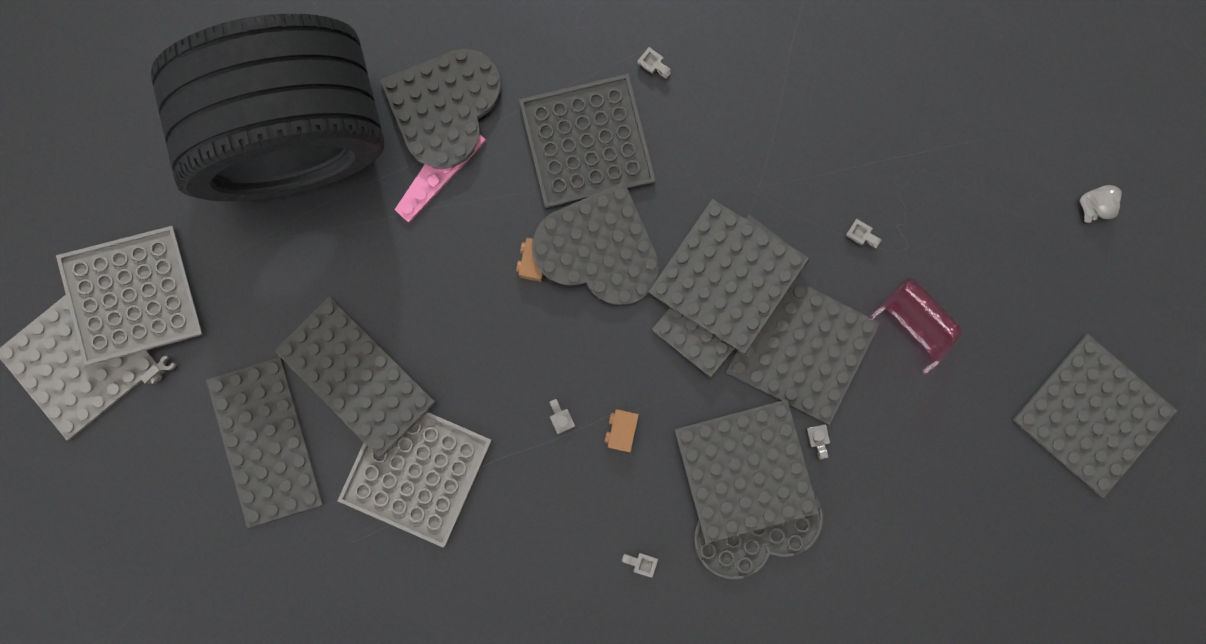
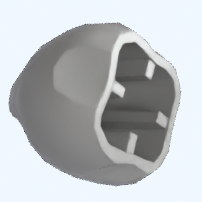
[1080,185,1122,223]

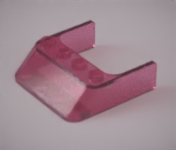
[869,278,962,375]

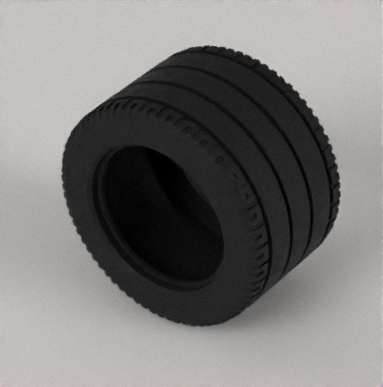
[151,13,385,202]

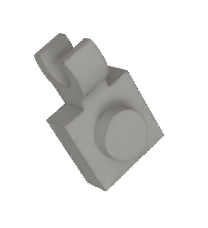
[638,47,671,79]
[846,219,881,249]
[140,356,176,385]
[550,399,575,434]
[806,424,830,460]
[622,553,658,578]

